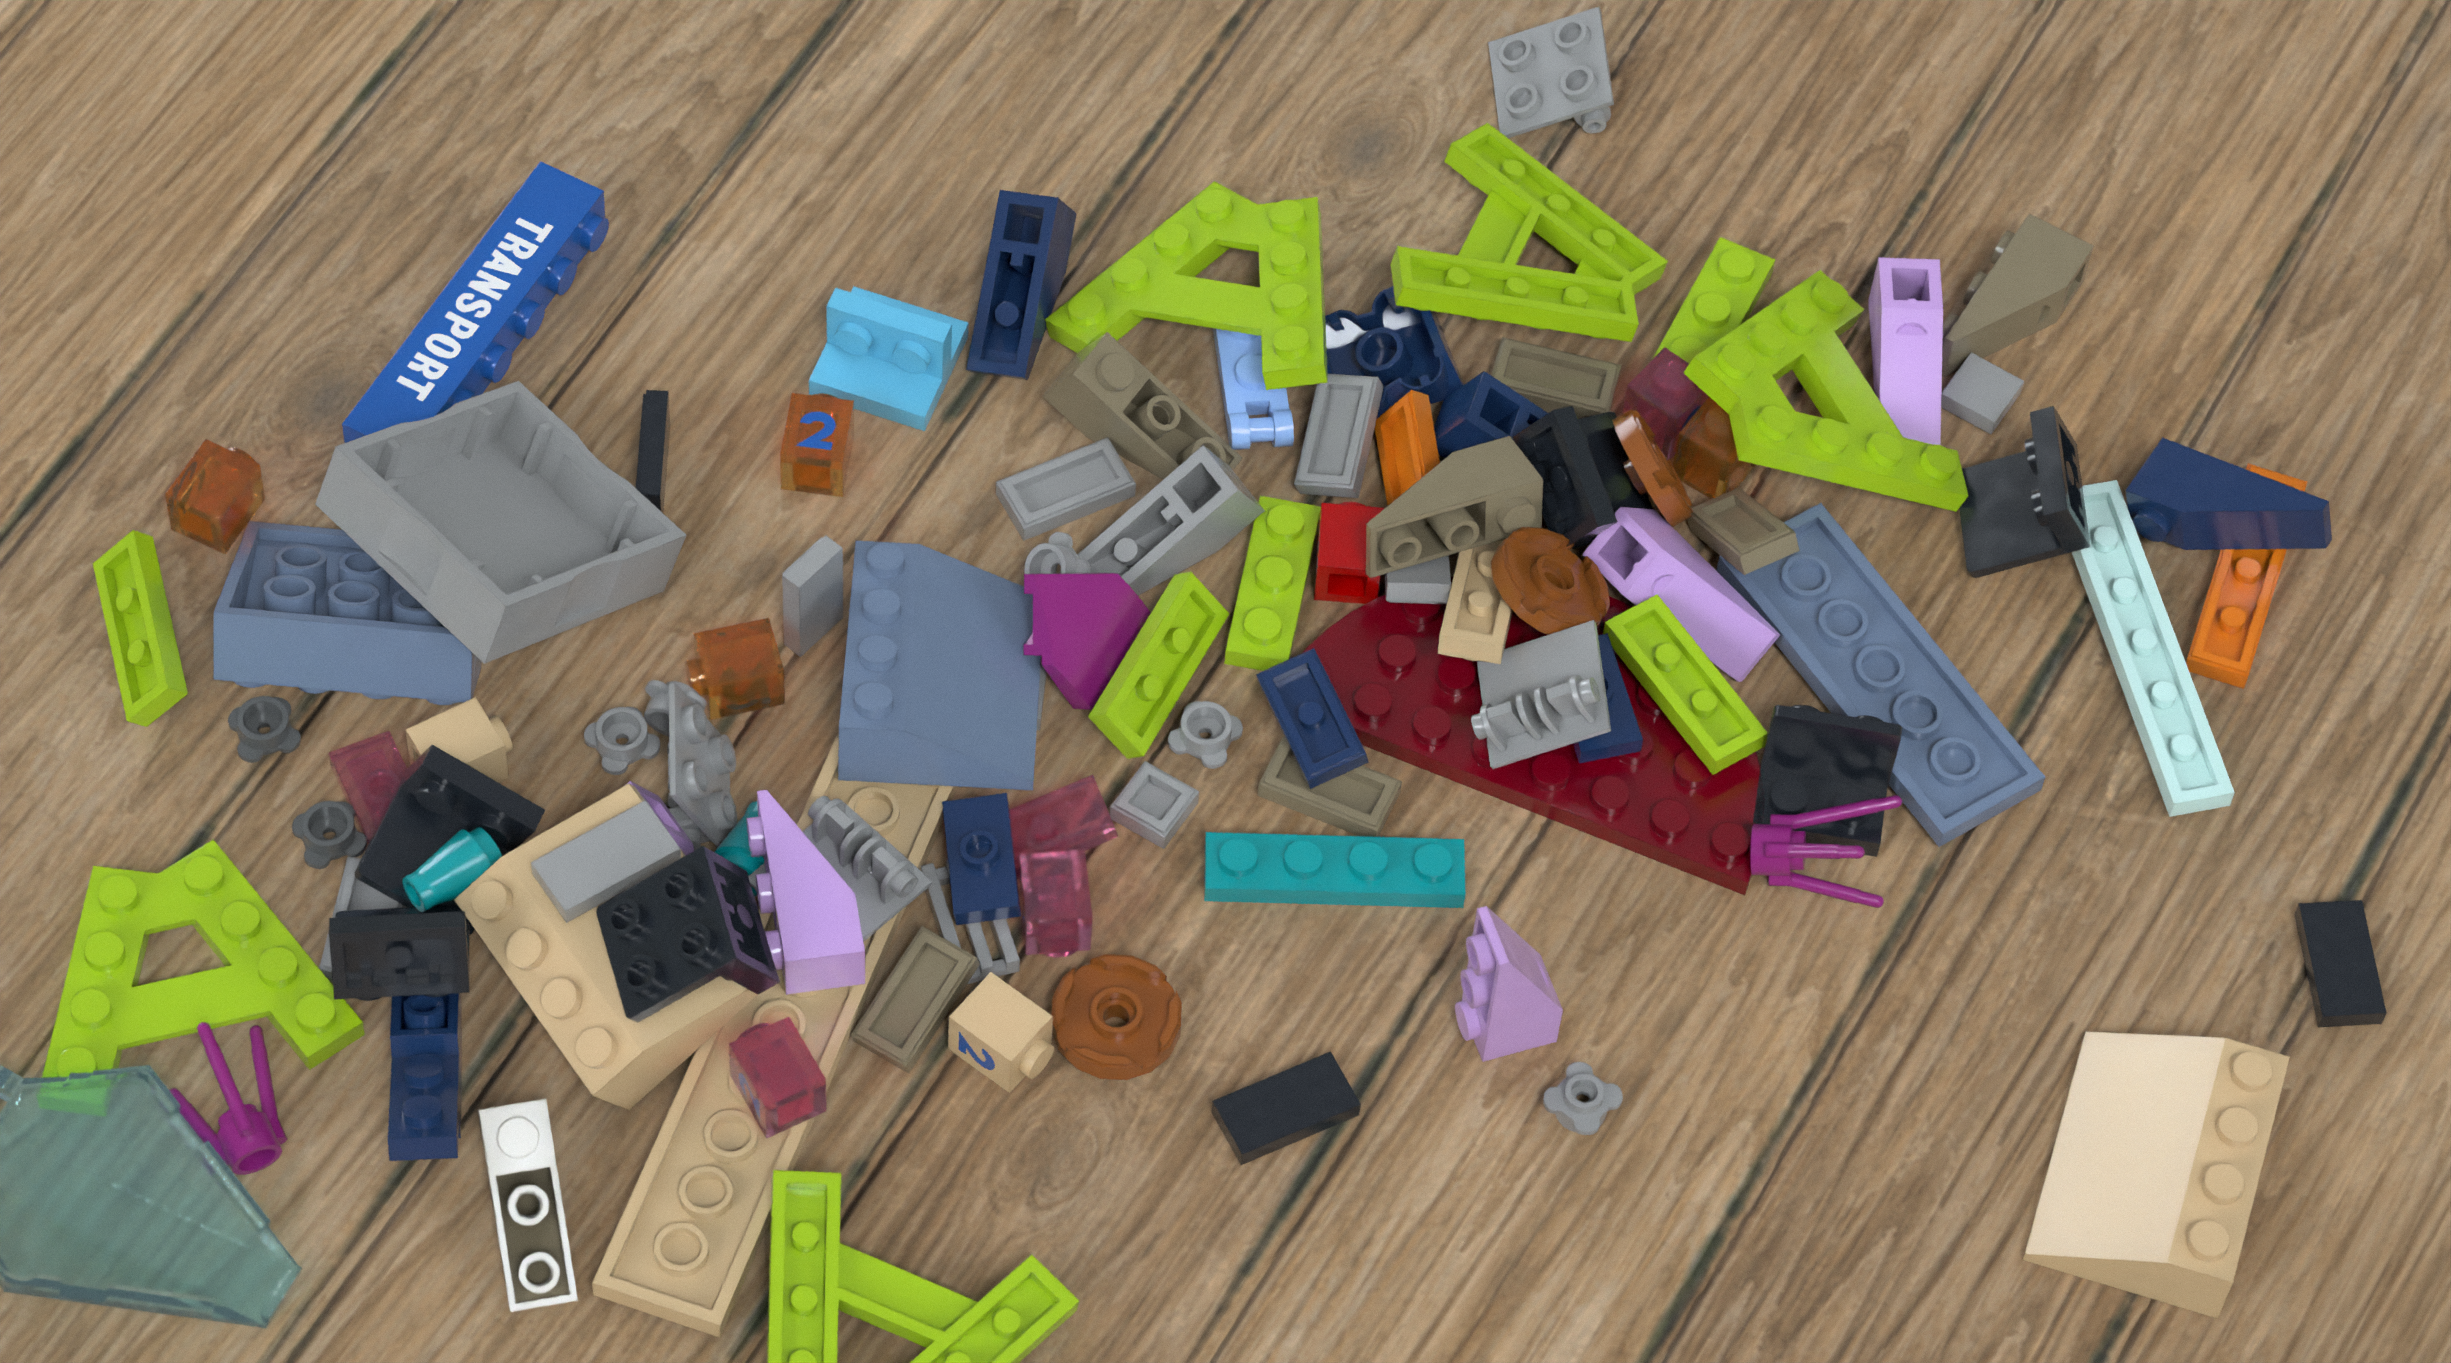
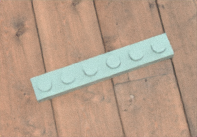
[2072,480,2235,817]

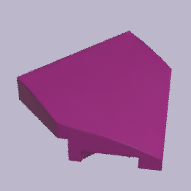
[1024,572,1151,710]

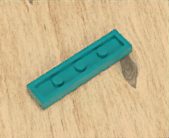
[1204,832,1466,908]

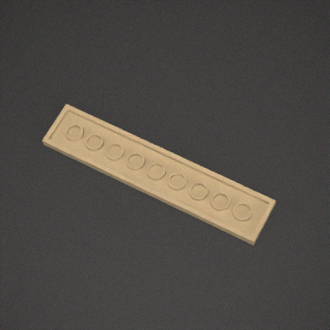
[592,738,957,1337]

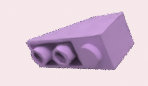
[1868,258,1943,445]
[1583,507,1780,682]
[746,790,865,995]
[1455,906,1563,1062]

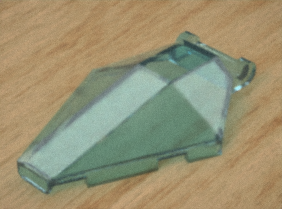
[0,1065,303,1328]

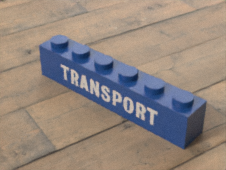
[342,161,609,443]

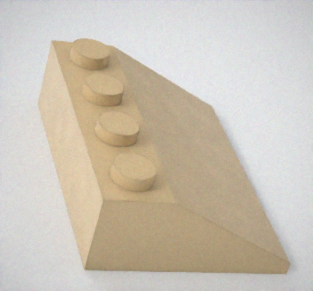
[454,784,758,1110]
[2023,1032,2290,1319]

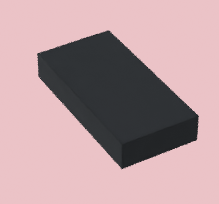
[636,390,670,513]
[2294,900,2387,1028]
[1211,1051,1361,1165]

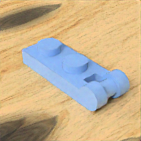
[1213,328,1294,450]

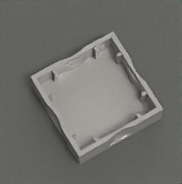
[315,381,686,664]

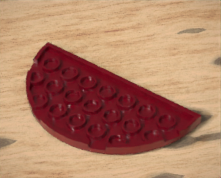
[1301,576,1765,895]

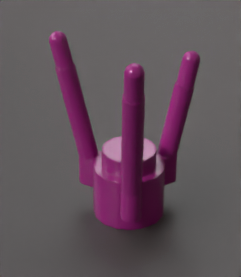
[1751,795,1902,908]
[167,1022,287,1175]

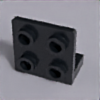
[1513,405,1653,549]
[1959,406,2091,578]
[1753,705,1902,857]
[355,745,545,936]
[596,846,780,1022]
[329,905,470,1001]

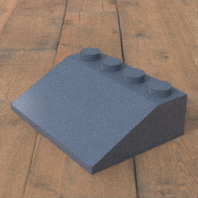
[213,521,482,705]
[838,541,1041,790]

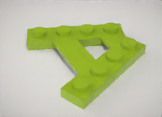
[1391,123,1668,342]
[1045,181,1328,390]
[1683,270,1968,512]
[37,839,365,1117]
[767,1170,1079,1363]

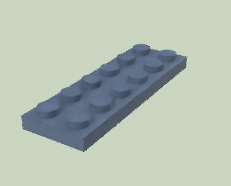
[1717,503,2045,847]

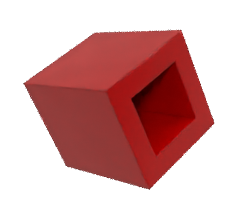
[1314,502,1384,604]

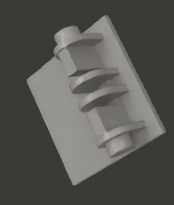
[1488,7,1614,138]
[1471,620,1611,769]
[667,682,737,851]
[748,796,932,942]

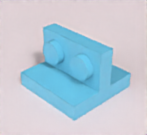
[809,286,969,431]

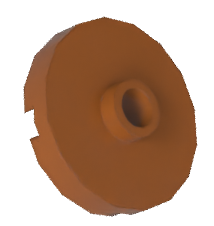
[1612,408,1694,527]
[1491,527,1610,635]
[1051,954,1182,1080]

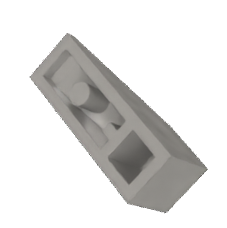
[1077,445,1265,596]

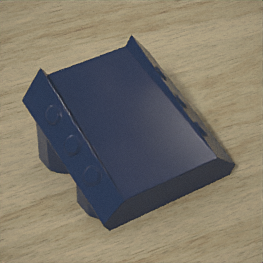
[1325,286,1464,418]

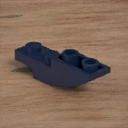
[388,993,462,1161]

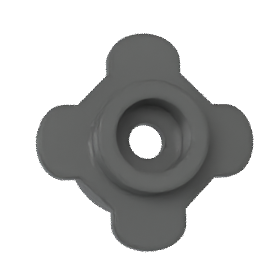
[228,696,301,763]
[292,801,367,869]

